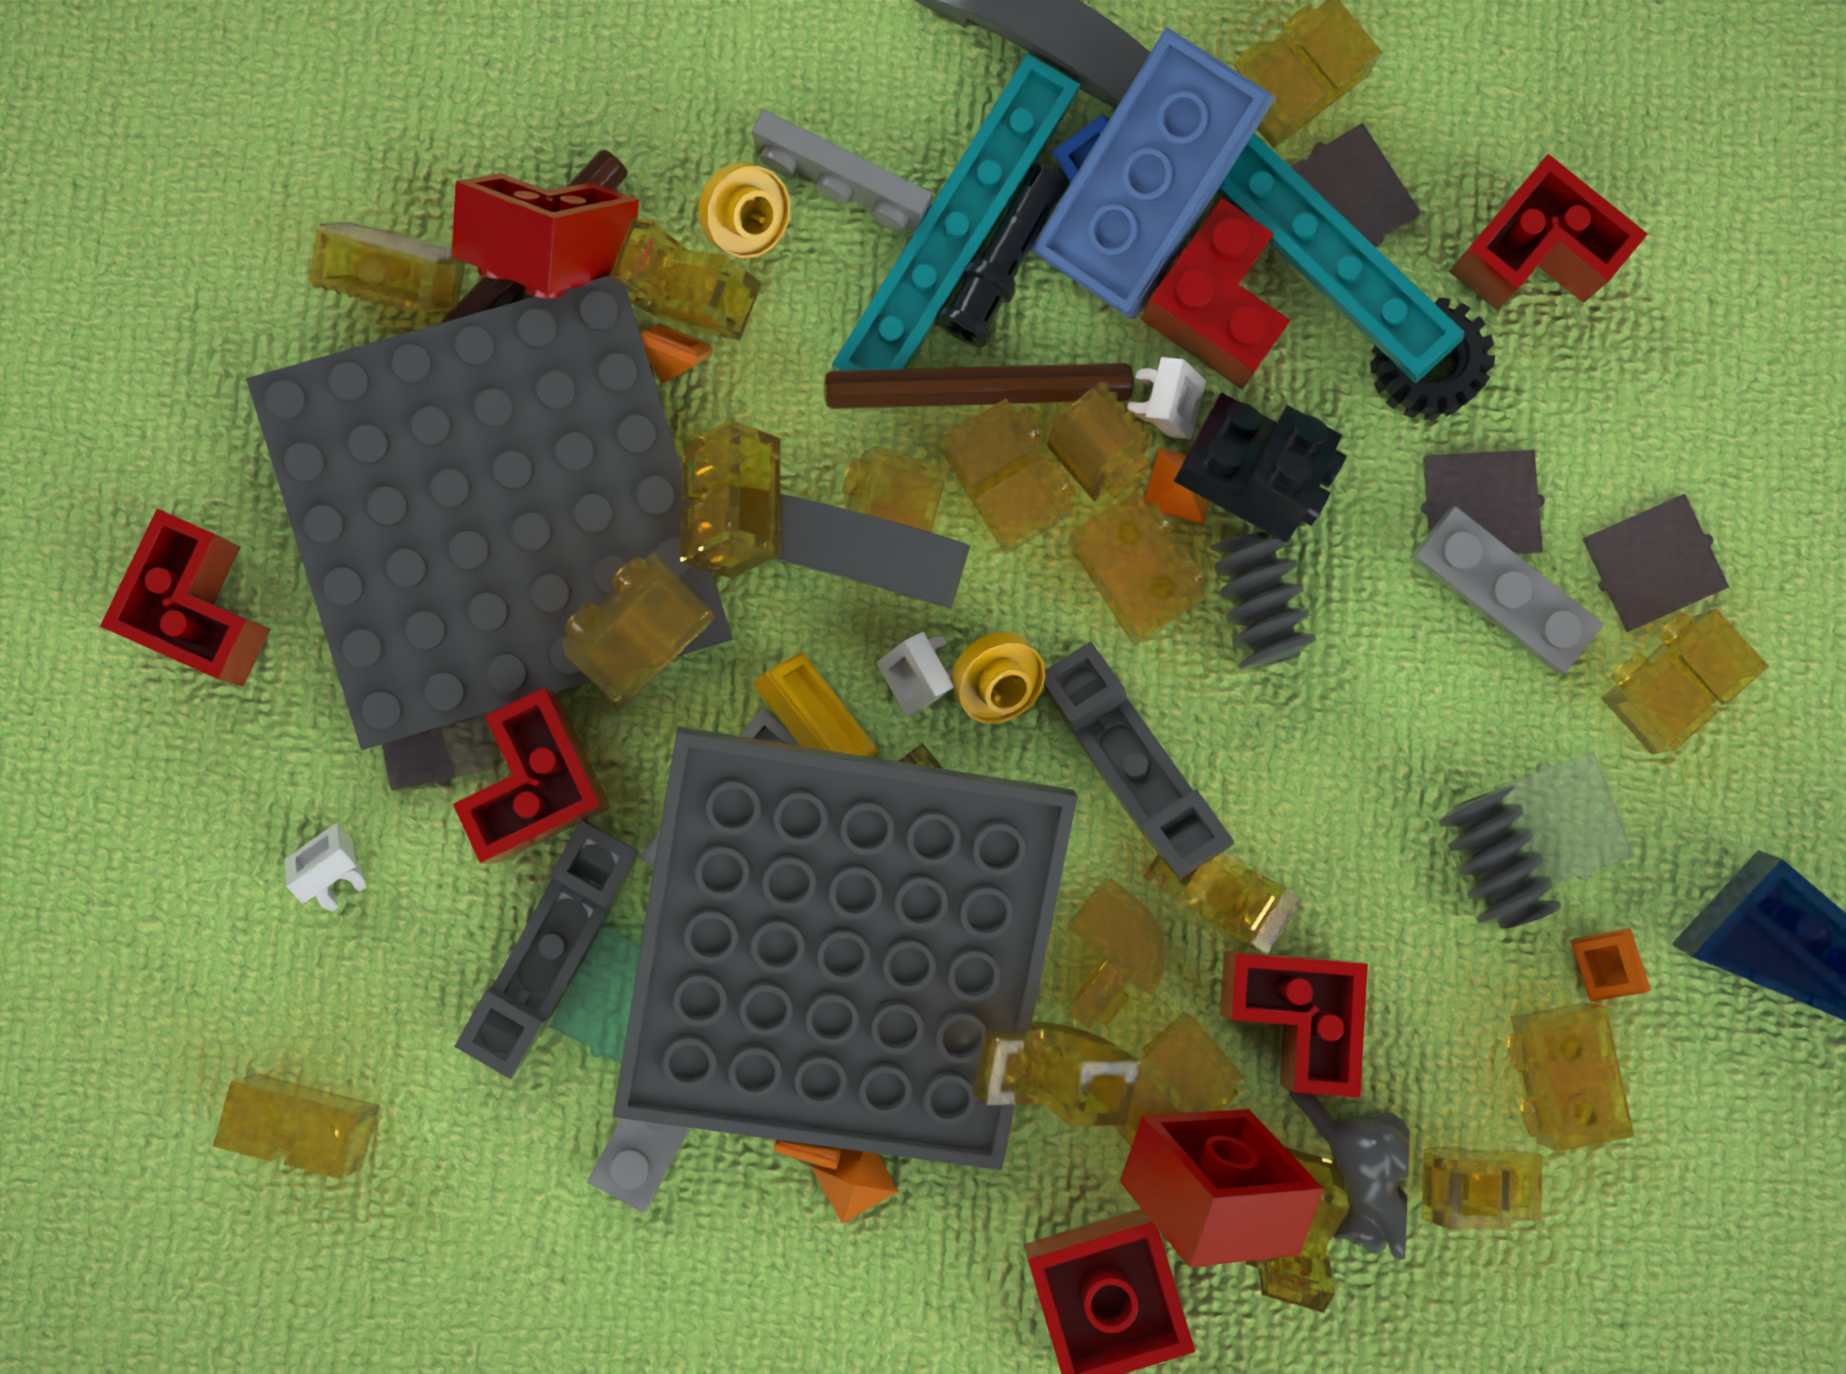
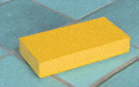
[753,652,879,757]

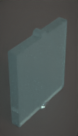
[550,925,641,1063]

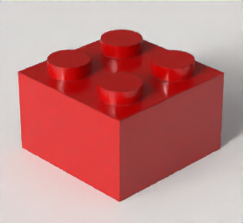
[1120,1109,1324,1267]
[1024,1209,1196,1374]

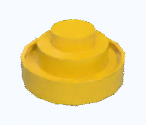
[699,162,790,258]
[951,632,1046,724]

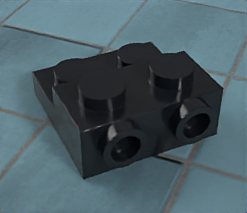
[1173,392,1347,543]

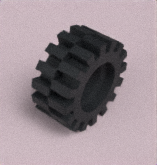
[1370,297,1495,420]

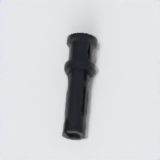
[937,163,1068,347]

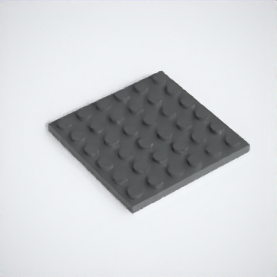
[246,272,733,750]
[613,726,1078,1170]

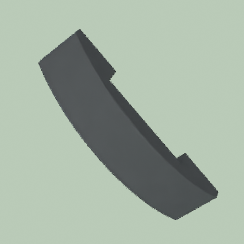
[914,0,1151,109]
[728,488,970,609]
[1043,641,1234,880]
[454,819,639,1079]

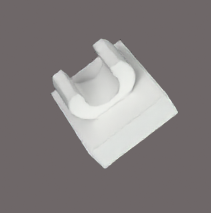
[1127,357,1206,440]
[876,632,955,717]
[284,822,366,911]

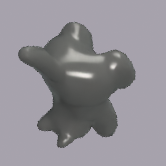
[1289,1091,1410,1260]

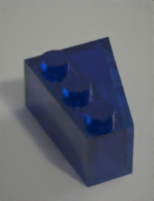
[1671,850,1846,1021]

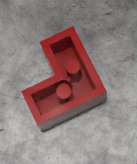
[1449,154,1648,310]
[451,173,639,299]
[1141,198,1291,390]
[100,508,271,687]
[453,687,611,864]
[1220,951,1368,1098]

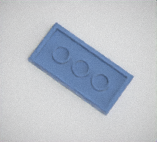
[1030,27,1276,319]

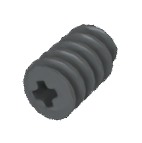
[1210,532,1316,670]
[1438,785,1562,929]

